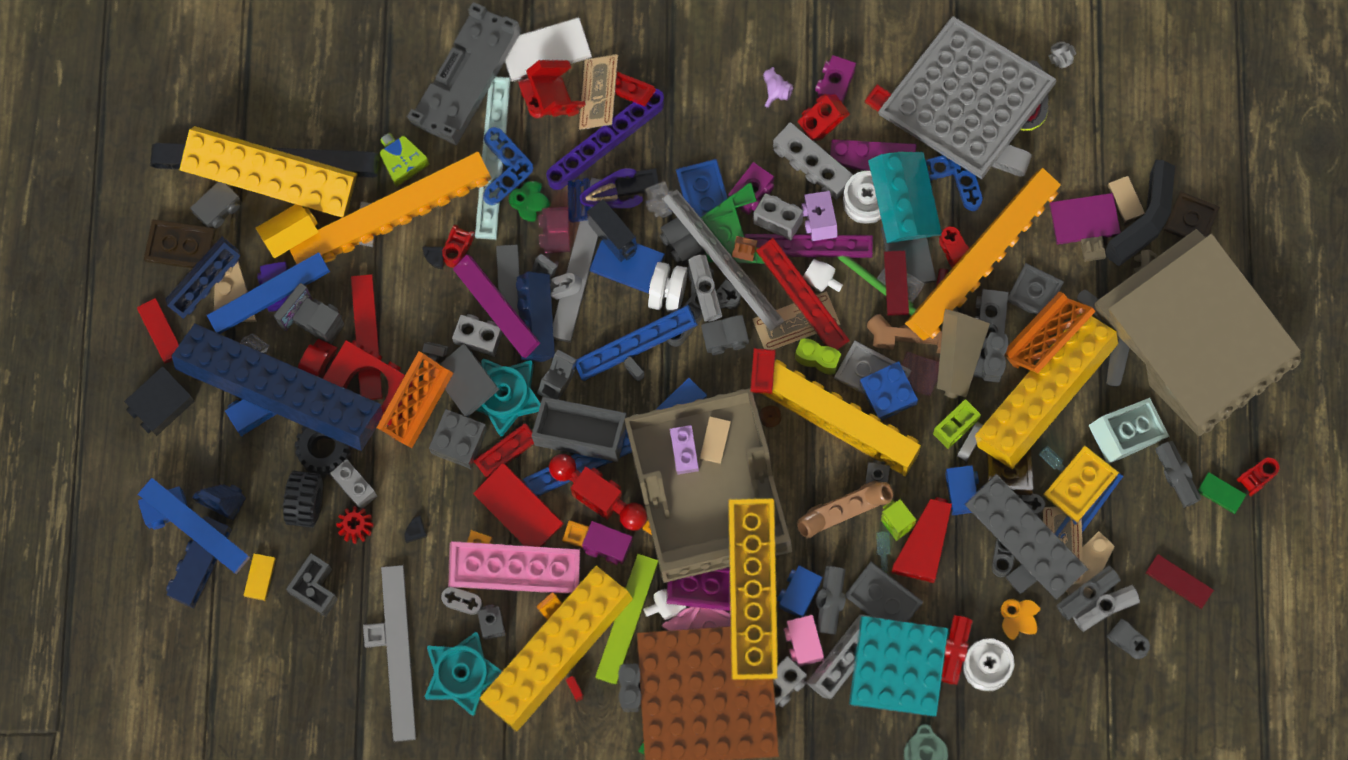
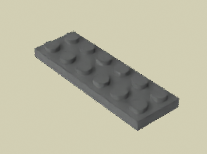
[964,474,1088,600]

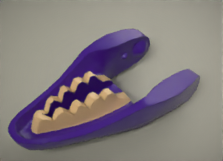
[580,168,643,208]

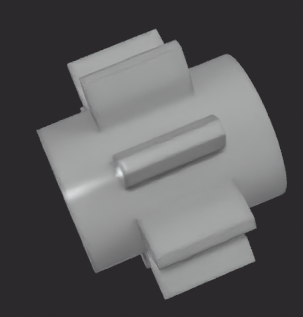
[1048,42,1076,68]

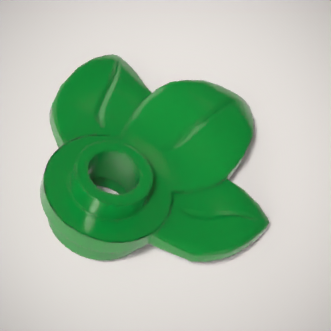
[509,181,551,222]

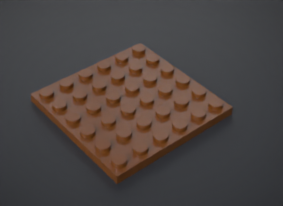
[637,626,779,760]

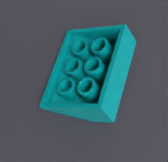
[868,152,942,243]

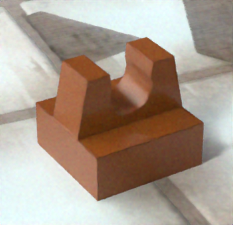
[732,236,758,261]

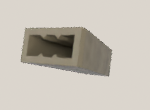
[937,309,990,399]

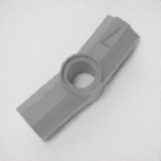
[1073,585,1140,632]

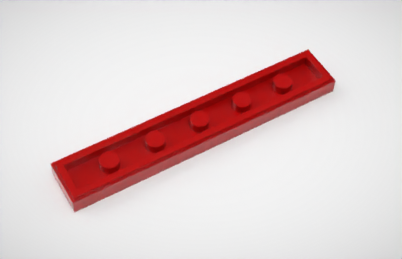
[756,237,850,350]
[351,274,383,400]

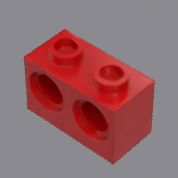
[797,94,850,141]

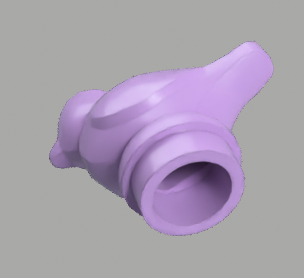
[764,67,793,108]

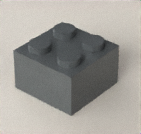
[429,409,488,469]

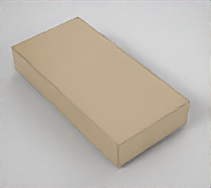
[1108,176,1145,223]
[700,417,731,464]

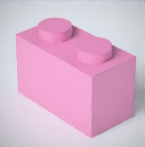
[784,615,824,667]

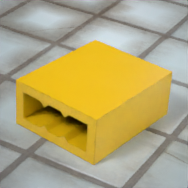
[256,204,318,258]

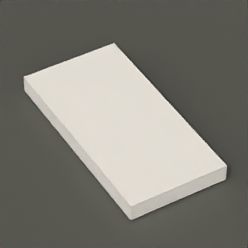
[505,18,591,81]

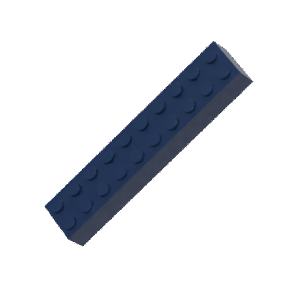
[172,323,383,451]

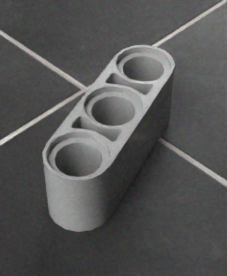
[992,145,1032,176]

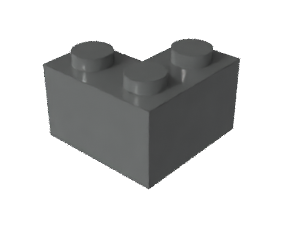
[292,298,345,345]
[286,553,338,617]

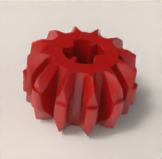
[336,506,374,544]

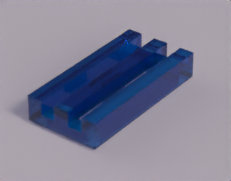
[568,178,591,223]

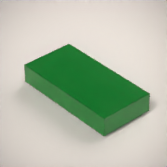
[1197,472,1246,514]

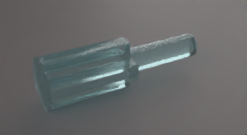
[1038,445,1066,472]
[876,531,890,574]

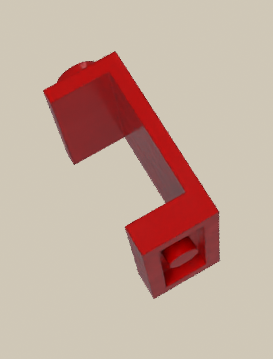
[526,60,586,117]

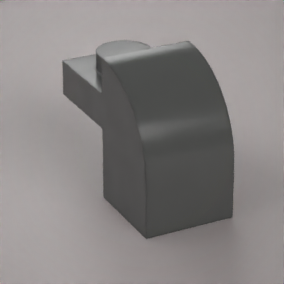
[537,350,577,400]

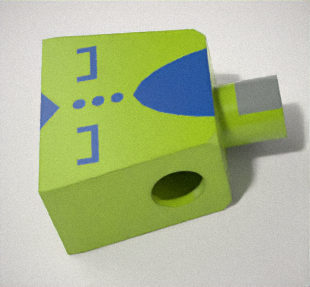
[380,133,429,187]

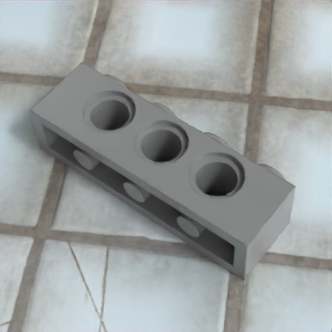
[773,122,853,200]
[807,615,870,699]

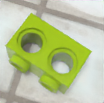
[933,399,981,449]
[881,499,916,541]

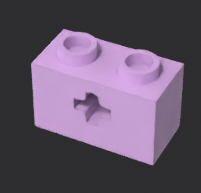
[801,191,837,241]
[670,425,699,475]

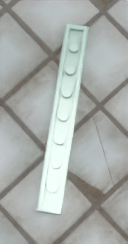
[475,77,511,240]

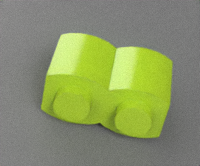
[795,338,841,374]

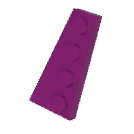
[830,140,917,171]

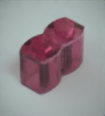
[539,207,570,253]

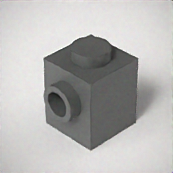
[865,460,890,484]
[477,605,506,640]

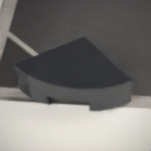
[423,246,444,269]
[405,515,427,543]

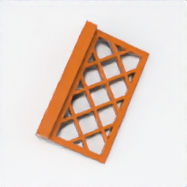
[1005,291,1096,373]
[376,352,454,448]

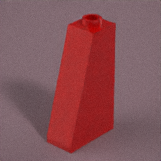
[891,498,952,583]

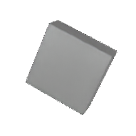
[363,623,387,648]

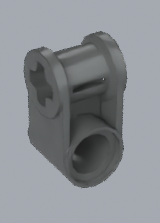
[1107,619,1150,659]

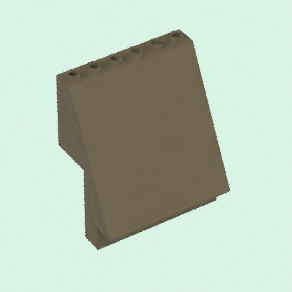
[1095,229,1301,436]
[624,388,792,583]

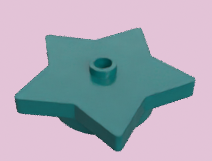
[476,359,541,436]
[425,632,503,716]

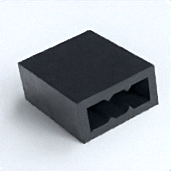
[587,199,637,262]
[124,366,195,436]

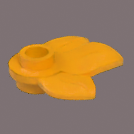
[1001,599,1040,640]

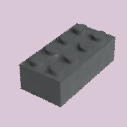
[532,397,627,462]

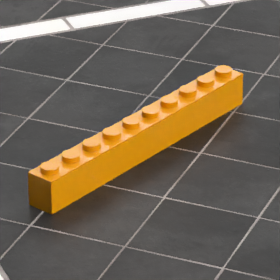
[290,152,492,264]
[905,168,1061,341]

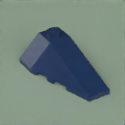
[192,484,246,521]

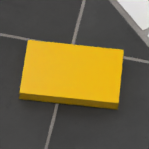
[1043,446,1119,523]

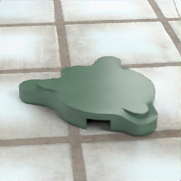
[904,724,948,760]

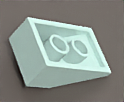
[1088,398,1169,464]

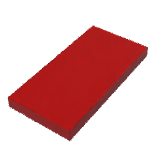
[473,463,564,547]

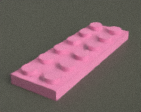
[448,542,580,594]

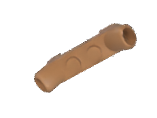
[867,314,942,353]
[797,481,894,538]

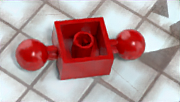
[549,454,648,531]

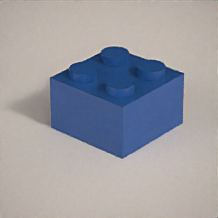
[860,361,918,422]

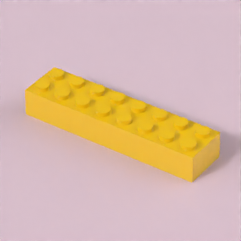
[179,126,357,218]
[975,313,1118,469]
[761,359,921,477]
[728,499,777,679]
[480,566,633,732]

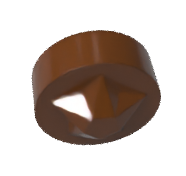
[759,405,782,427]

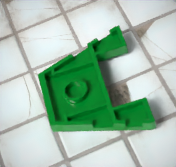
[701,183,764,263]

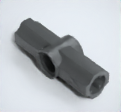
[1155,441,1201,507]
[816,566,846,635]
[1056,566,1121,620]

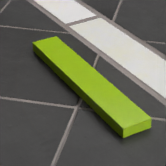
[595,554,658,685]

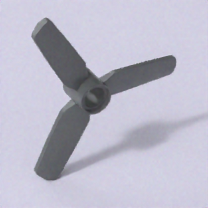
[1077,290,1130,386]

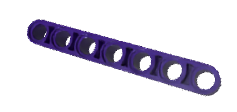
[546,89,664,190]

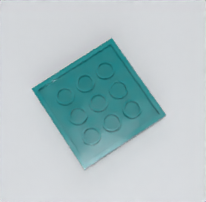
[849,616,948,716]

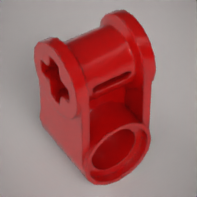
[518,78,544,118]
[442,224,475,268]
[939,226,970,268]
[1237,458,1279,497]

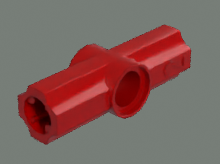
[941,615,972,685]

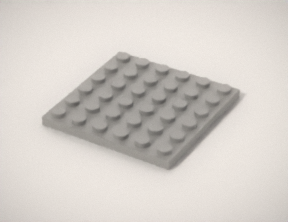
[878,17,1056,179]

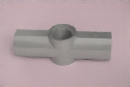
[688,255,722,321]

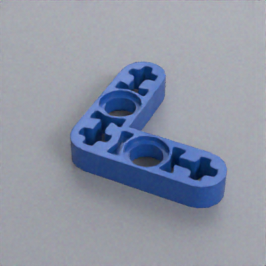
[482,127,533,205]
[925,155,983,211]

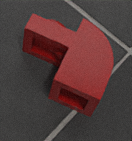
[298,339,337,379]

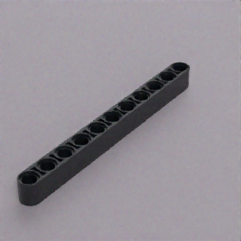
[150,143,380,178]

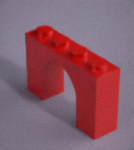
[323,340,413,426]

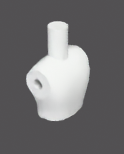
[803,259,843,292]
[643,589,686,620]

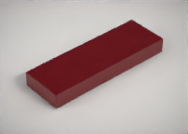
[884,250,909,316]
[1146,554,1214,609]

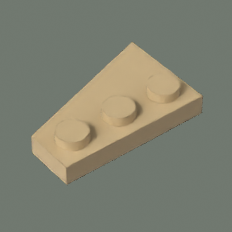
[214,261,257,322]
[1066,531,1115,598]

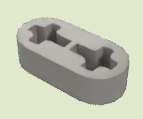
[550,273,582,299]
[957,422,983,462]
[441,587,483,615]

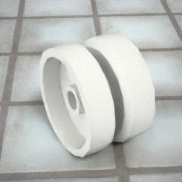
[843,171,881,224]
[648,262,688,313]
[963,639,1014,691]

